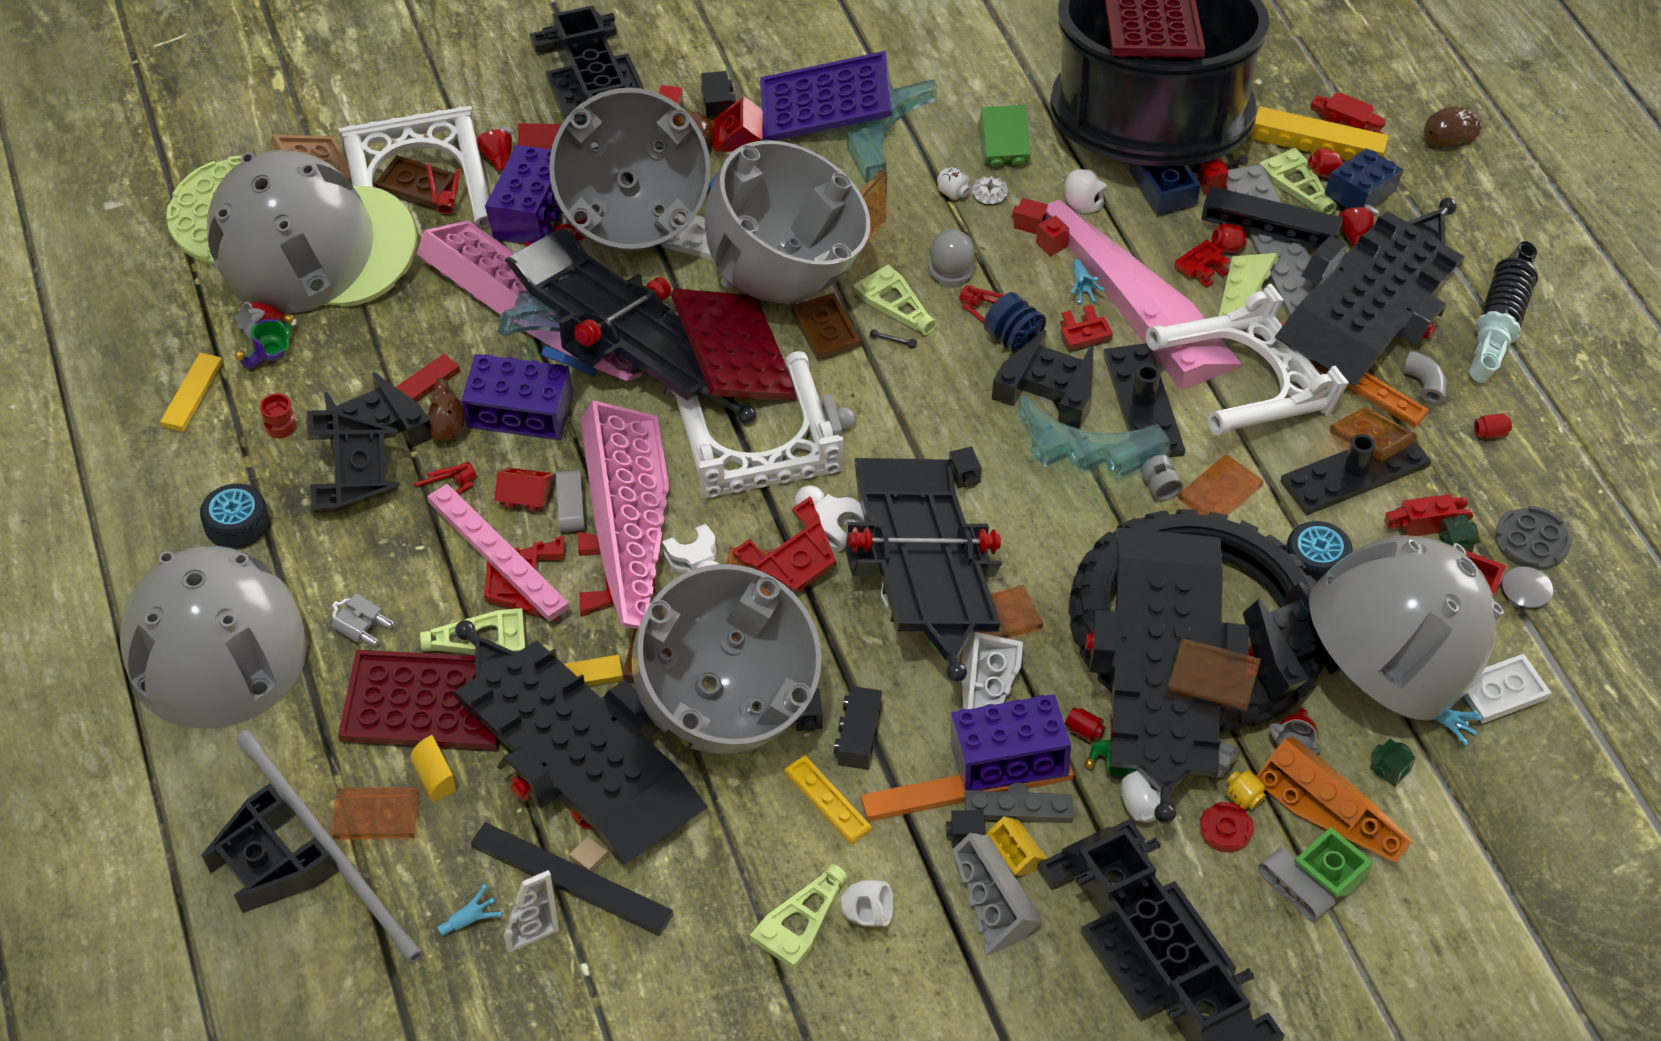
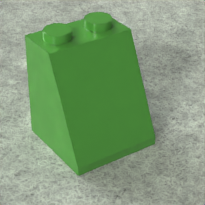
[978,105,1031,167]

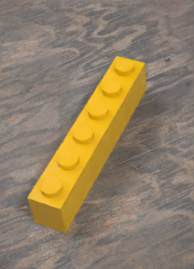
[1251,106,1389,161]

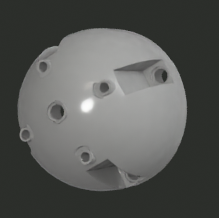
[549,88,710,251]
[705,140,871,305]
[207,150,373,314]
[1309,535,1504,720]
[120,546,307,729]
[632,564,821,754]

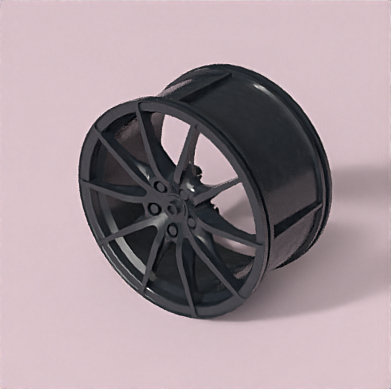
[1050,0,1269,166]

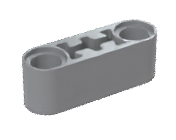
[556,470,585,532]
[1258,848,1335,921]

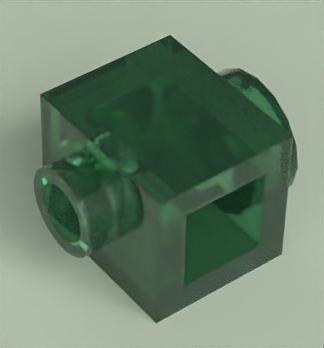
[1438,514,1480,553]
[1369,739,1416,787]

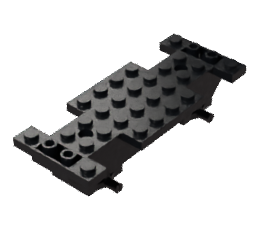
[530,5,663,150]
[1038,819,1284,1041]

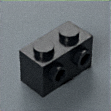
[701,71,736,119]

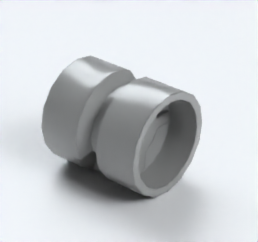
[1141,455,1184,501]

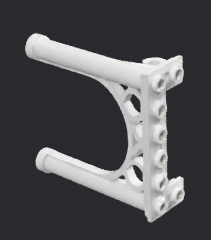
[339,106,490,229]
[1146,284,1349,435]
[672,351,844,499]

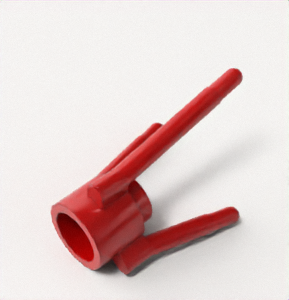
[426,164,461,214]
[959,285,1004,324]
[414,462,477,495]

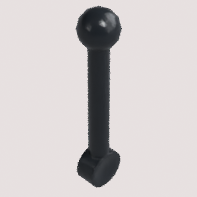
[1225,155,1248,168]
[870,329,917,349]

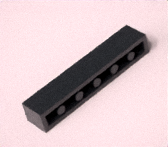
[1201,186,1343,248]

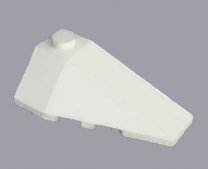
[962,632,1023,709]
[504,870,559,953]

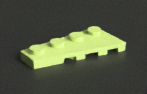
[1219,253,1279,316]

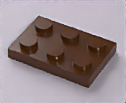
[375,155,455,209]
[791,293,861,360]

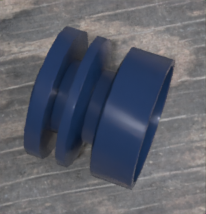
[984,292,1046,354]

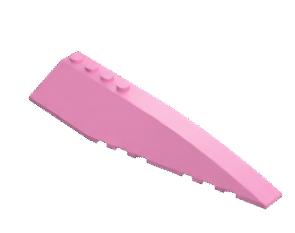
[1047,199,1242,391]
[416,220,643,381]
[581,400,669,629]

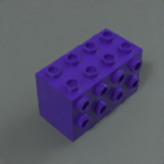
[485,145,561,244]
[461,354,573,441]
[951,694,1071,792]

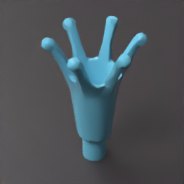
[1070,259,1104,304]
[1434,709,1482,746]
[437,884,503,936]

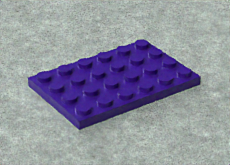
[760,51,893,141]

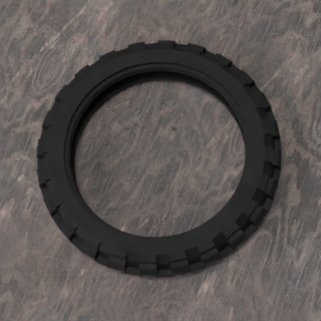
[1068,509,1324,731]

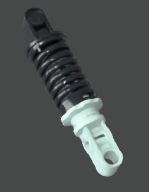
[1469,241,1539,383]

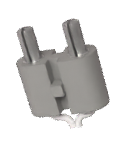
[331,593,394,647]

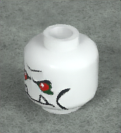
[937,167,971,200]

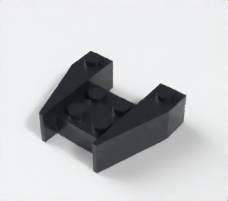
[992,330,1094,429]
[324,372,433,451]
[306,410,400,513]
[1242,582,1343,700]
[201,783,337,913]

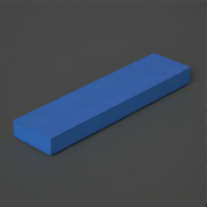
[541,346,597,377]

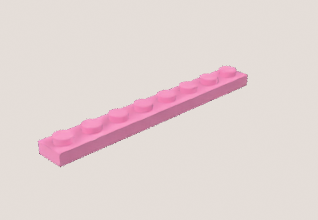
[427,484,570,622]

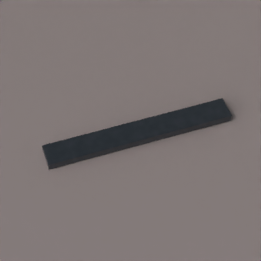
[471,822,673,936]

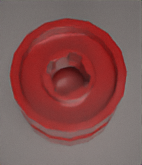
[260,393,296,439]

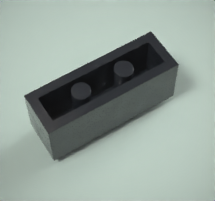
[833,686,882,770]

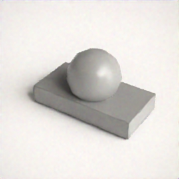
[822,394,855,437]
[1214,742,1241,778]

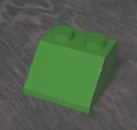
[1294,827,1373,897]

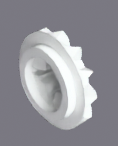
[972,175,1008,204]

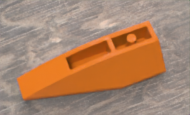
[1256,736,1413,863]

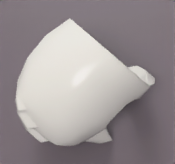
[1064,169,1107,213]
[1120,770,1172,823]
[839,880,893,927]

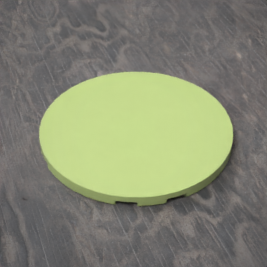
[166,156,241,264]
[319,186,417,307]

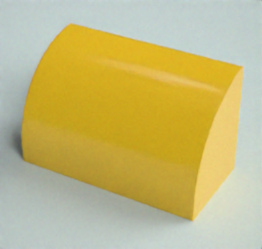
[410,735,456,802]
[985,816,1047,876]

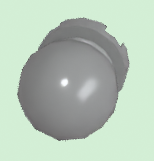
[928,229,975,288]

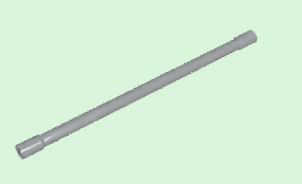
[236,730,423,964]

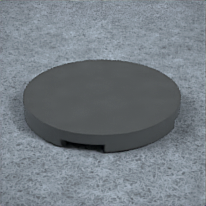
[1495,506,1572,570]

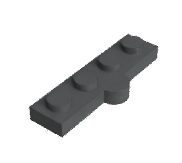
[964,783,1073,823]

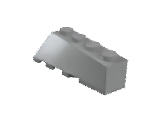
[952,833,1043,955]

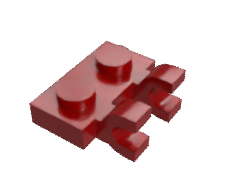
[1175,240,1230,288]
[1060,304,1113,351]

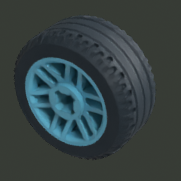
[200,483,269,549]
[1285,521,1353,582]

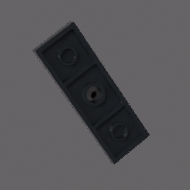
[1103,343,1185,462]
[1280,427,1431,516]

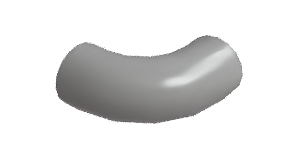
[1404,351,1447,405]

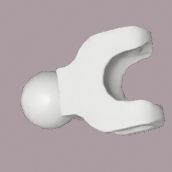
[794,485,865,552]
[662,524,719,573]

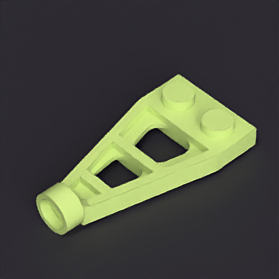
[1259,148,1337,215]
[853,264,937,335]
[420,608,525,655]
[750,864,847,970]

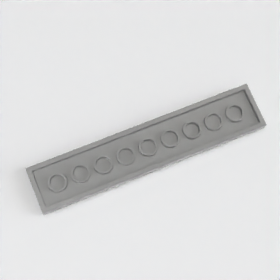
[1226,164,1316,318]

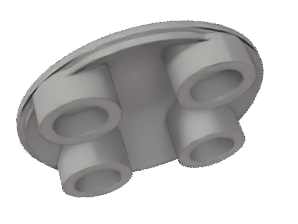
[1502,567,1553,608]

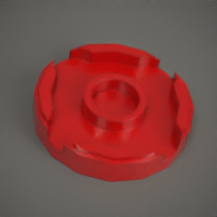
[1199,802,1254,853]

